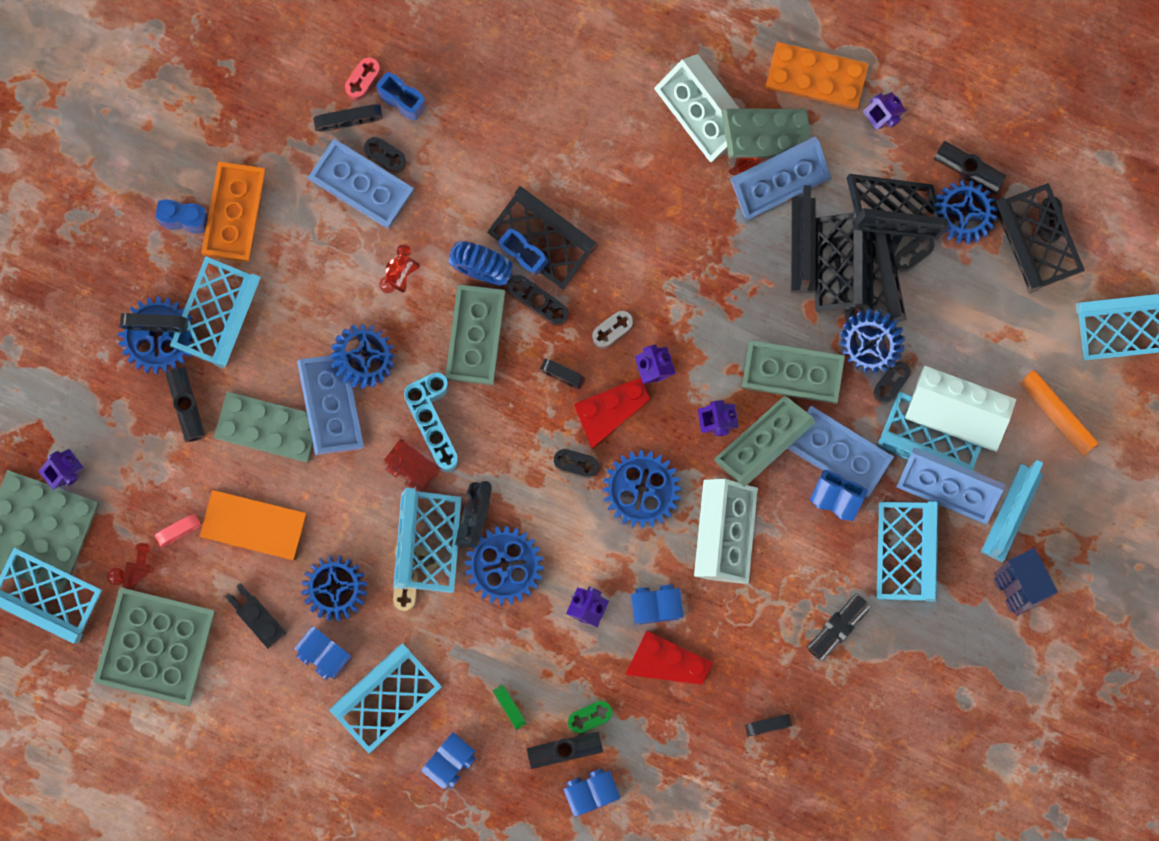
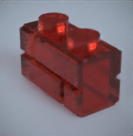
[383,439,440,492]

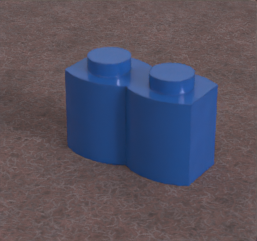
[376,72,426,121]
[155,199,208,234]
[498,229,549,275]
[810,470,868,521]
[630,584,684,625]
[294,625,352,680]
[421,732,476,790]
[563,768,621,818]

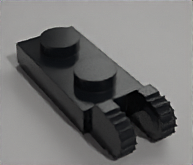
[455,481,492,548]
[225,583,287,649]

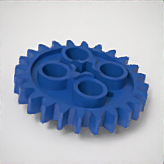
[118,296,197,375]
[602,450,682,530]
[465,526,544,606]

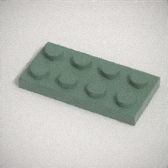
[721,109,811,158]
[445,284,505,386]
[741,340,845,404]
[214,392,313,463]
[714,395,816,487]

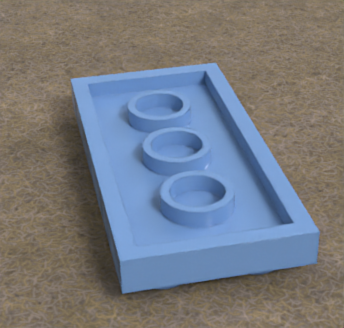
[730,137,831,220]
[308,139,414,229]
[297,356,364,455]
[787,406,894,499]
[897,447,1005,525]

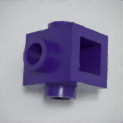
[863,92,906,130]
[635,344,676,384]
[697,400,738,437]
[39,449,84,490]
[566,587,609,628]

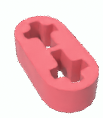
[345,58,380,100]
[155,514,202,547]

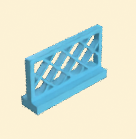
[170,257,261,368]
[1076,294,1159,361]
[877,392,982,471]
[981,460,1044,563]
[393,488,461,593]
[877,502,939,602]
[0,548,103,643]
[329,643,442,754]

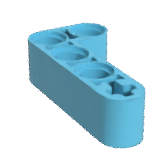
[404,373,459,473]

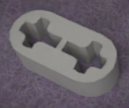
[592,311,633,349]

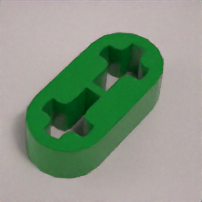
[492,684,527,730]
[568,701,612,734]

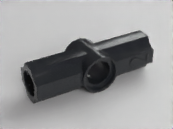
[934,140,1007,194]
[165,367,206,443]
[806,593,871,662]
[526,731,603,769]

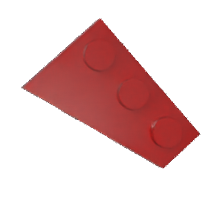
[574,377,650,449]
[625,630,713,685]

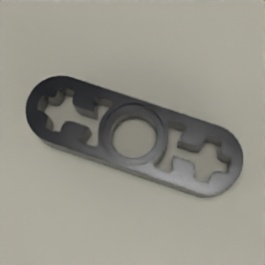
[313,104,383,132]
[508,275,568,326]
[119,313,189,333]

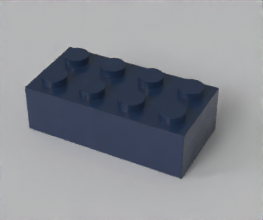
[994,547,1058,616]

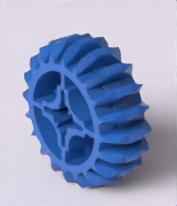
[932,180,998,245]
[448,241,513,286]
[840,308,906,374]
[330,324,395,389]
[301,555,368,621]

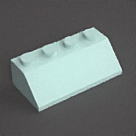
[654,54,739,162]
[905,366,1016,452]
[694,479,758,584]

